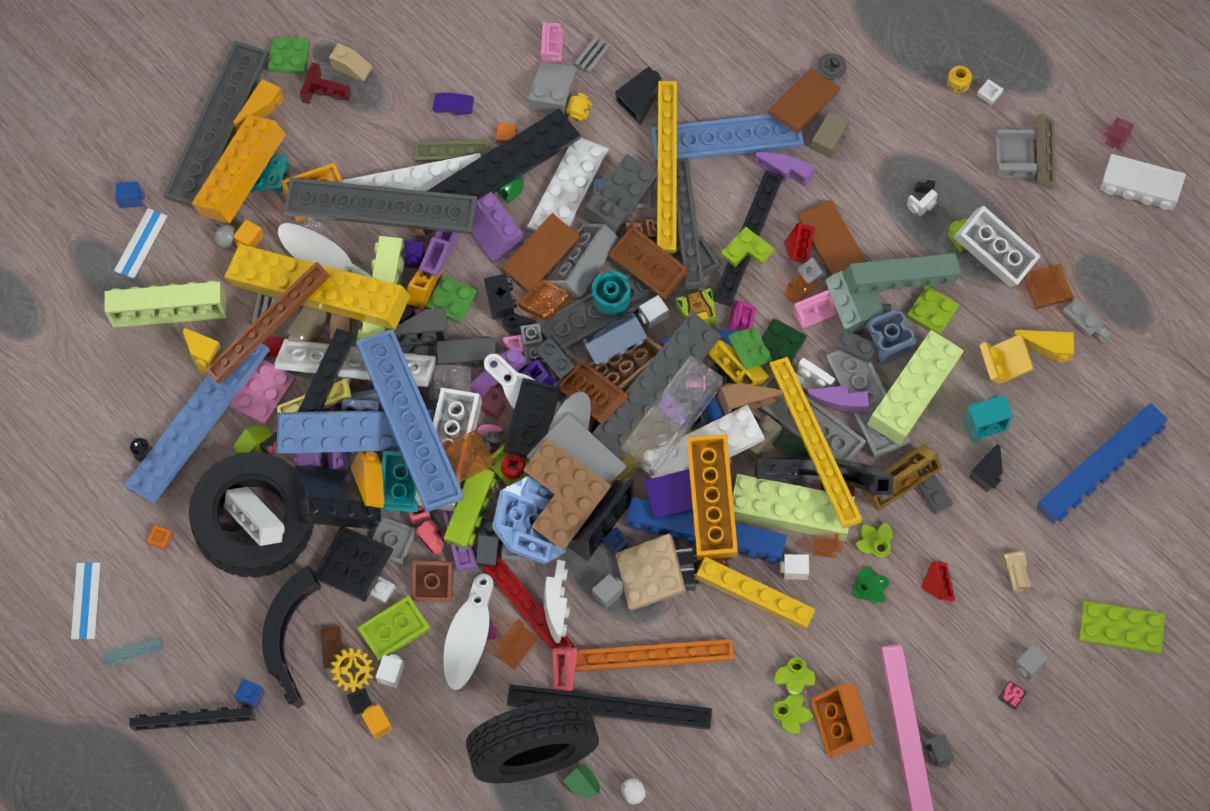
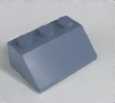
[582,311,647,365]

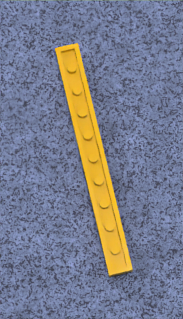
[657,81,677,253]
[769,357,862,529]

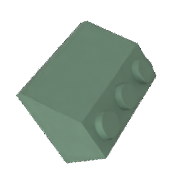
[825,270,885,334]

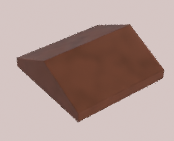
[412,560,453,602]

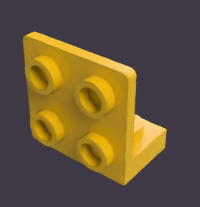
[979,335,1034,384]

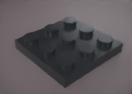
[315,526,393,602]

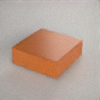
[496,123,517,143]
[146,525,173,551]

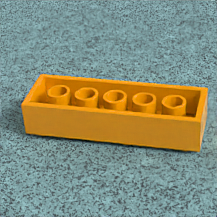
[191,114,286,224]
[687,434,738,560]

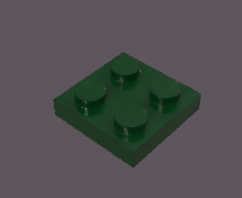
[761,318,807,364]

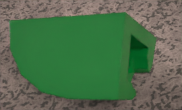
[497,176,524,204]
[563,764,600,798]

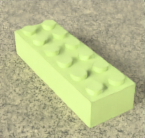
[358,236,404,340]
[105,280,227,328]
[867,330,964,446]
[733,474,855,542]

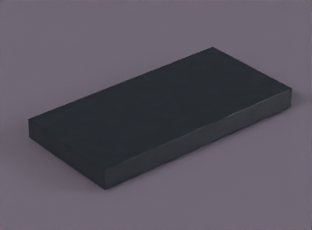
[503,378,561,459]

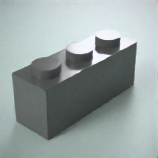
[437,336,496,370]

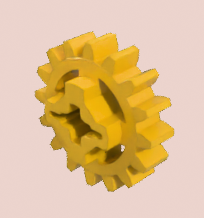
[329,648,374,692]

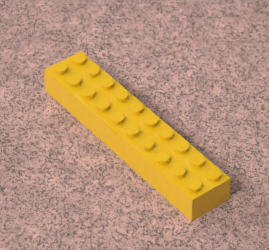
[224,244,410,330]

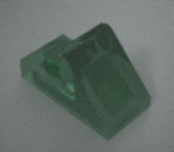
[773,429,810,458]

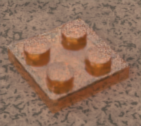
[1024,264,1073,309]
[518,279,572,322]
[443,429,495,483]

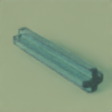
[104,639,163,666]

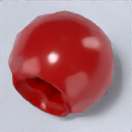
[500,454,525,479]

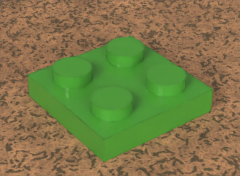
[268,37,310,74]
[426,275,478,324]
[728,327,773,370]

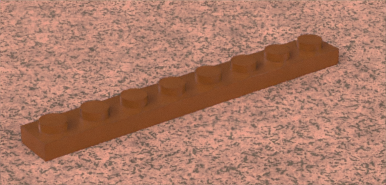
[205,261,330,384]

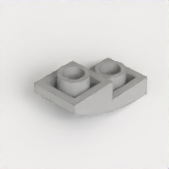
[521,323,546,367]

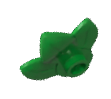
[852,567,889,604]

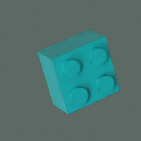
[963,395,1014,442]

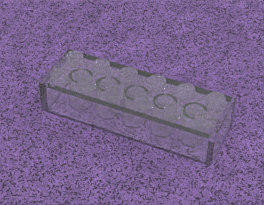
[620,355,723,476]

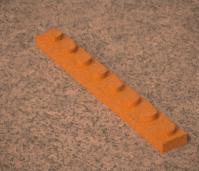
[575,639,734,673]

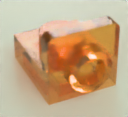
[784,274,817,303]
[812,534,842,558]

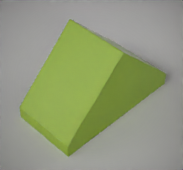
[233,425,272,454]

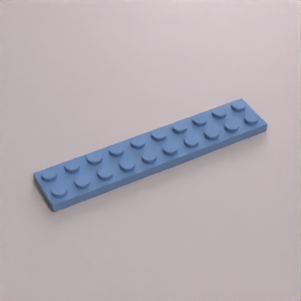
[356,329,464,512]
[124,333,270,504]

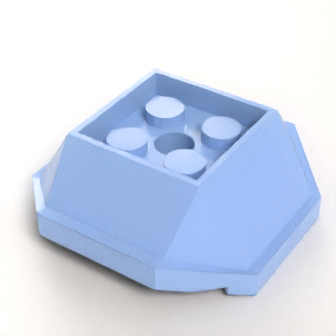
[492,476,566,564]

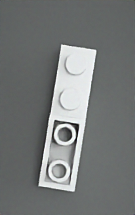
[544,560,570,643]

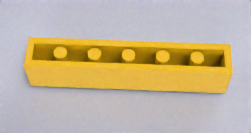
[694,557,815,630]

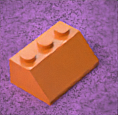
[810,684,873,757]

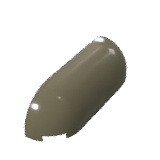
[287,306,331,342]

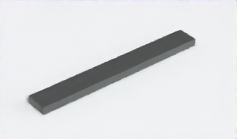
[676,158,705,290]

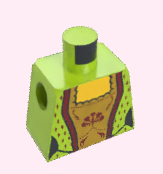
[676,288,716,325]

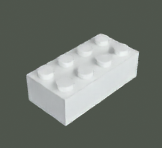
[953,206,1040,287]

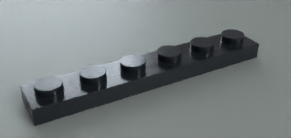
[298,328,356,412]
[129,705,256,731]

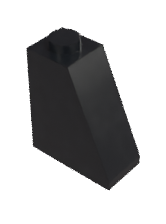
[615,66,661,125]

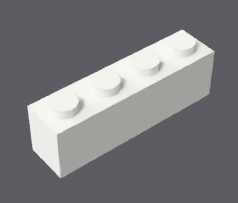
[224,487,284,546]

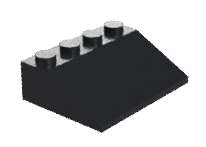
[295,465,381,529]
[568,478,634,561]

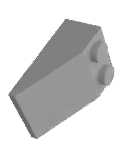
[529,61,577,116]

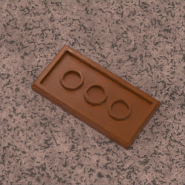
[768,69,840,134]
[797,200,866,276]
[502,213,581,293]
[608,225,689,300]
[556,360,629,425]

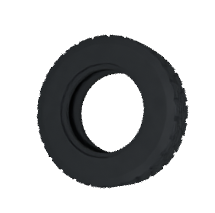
[189,452,314,578]
[466,699,599,784]

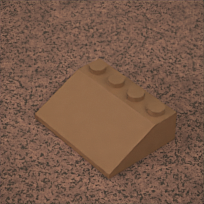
[587,337,662,392]

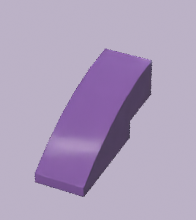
[755,152,815,187]
[419,231,459,276]
[808,386,870,412]

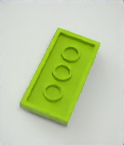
[1079,601,1165,655]

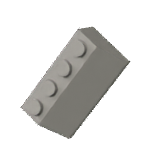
[544,223,619,298]

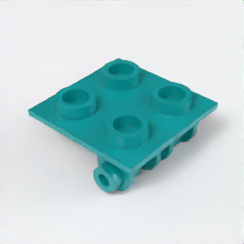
[250,154,289,194]

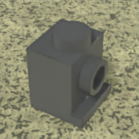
[923,734,954,769]

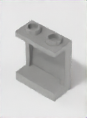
[995,128,1037,179]

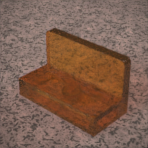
[494,619,538,669]

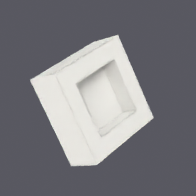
[977,79,1003,105]
[370,577,396,604]

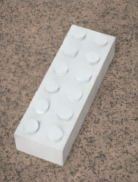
[415,388,482,512]

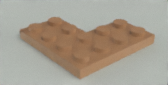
[523,438,611,551]

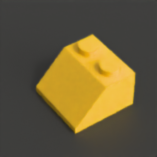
[183,328,223,375]

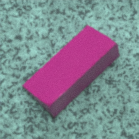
[727,300,756,331]

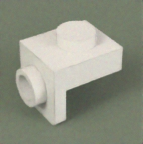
[907,189,938,217]

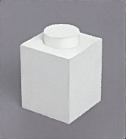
[638,295,669,329]
[780,554,809,580]
[375,654,404,688]

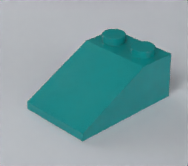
[380,451,419,513]

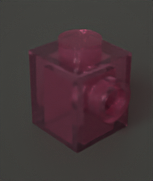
[1104,117,1134,151]
[480,386,509,420]

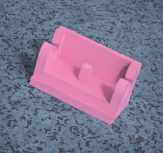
[541,22,564,63]
[793,290,837,329]

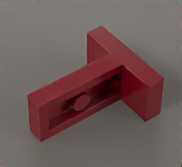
[300,62,351,104]

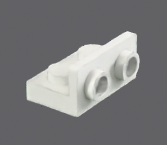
[795,357,835,392]

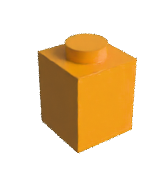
[233,219,264,248]
[361,704,393,740]

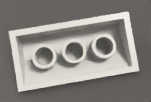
[1100,154,1186,210]

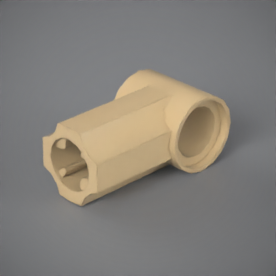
[1002,550,1031,592]

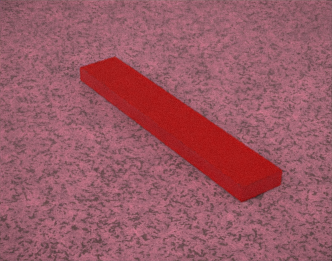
[483,557,574,651]

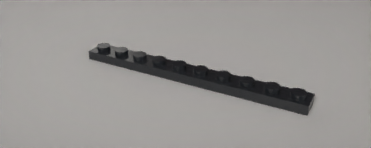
[507,684,712,730]

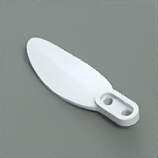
[278,223,371,277]
[484,354,561,418]
[444,574,494,690]

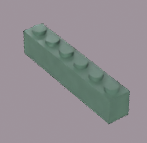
[844,253,962,294]

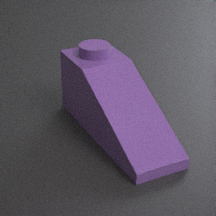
[469,345,527,400]

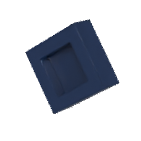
[601,527,630,556]

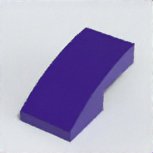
[432,93,474,115]

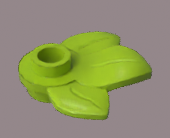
[856,522,893,558]
[774,657,815,696]
[772,695,813,734]

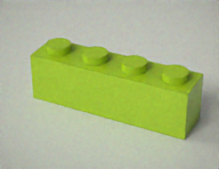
[444,465,497,550]

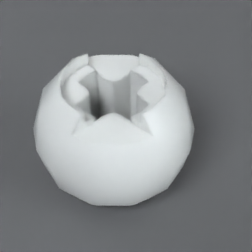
[621,778,646,805]

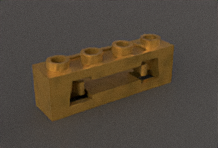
[862,445,942,511]

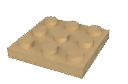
[616,534,686,611]

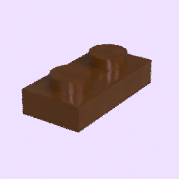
[320,626,344,669]

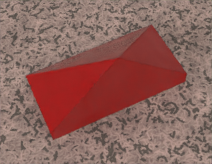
[784,223,815,264]
[920,561,956,602]

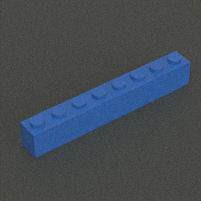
[1036,403,1168,524]
[626,497,787,564]

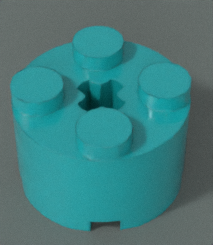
[592,271,631,316]

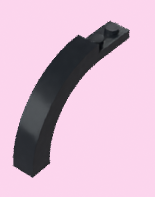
[754,456,894,495]
[262,566,322,708]

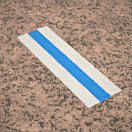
[114,208,167,278]
[71,563,100,639]

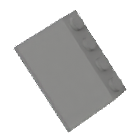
[526,413,627,485]

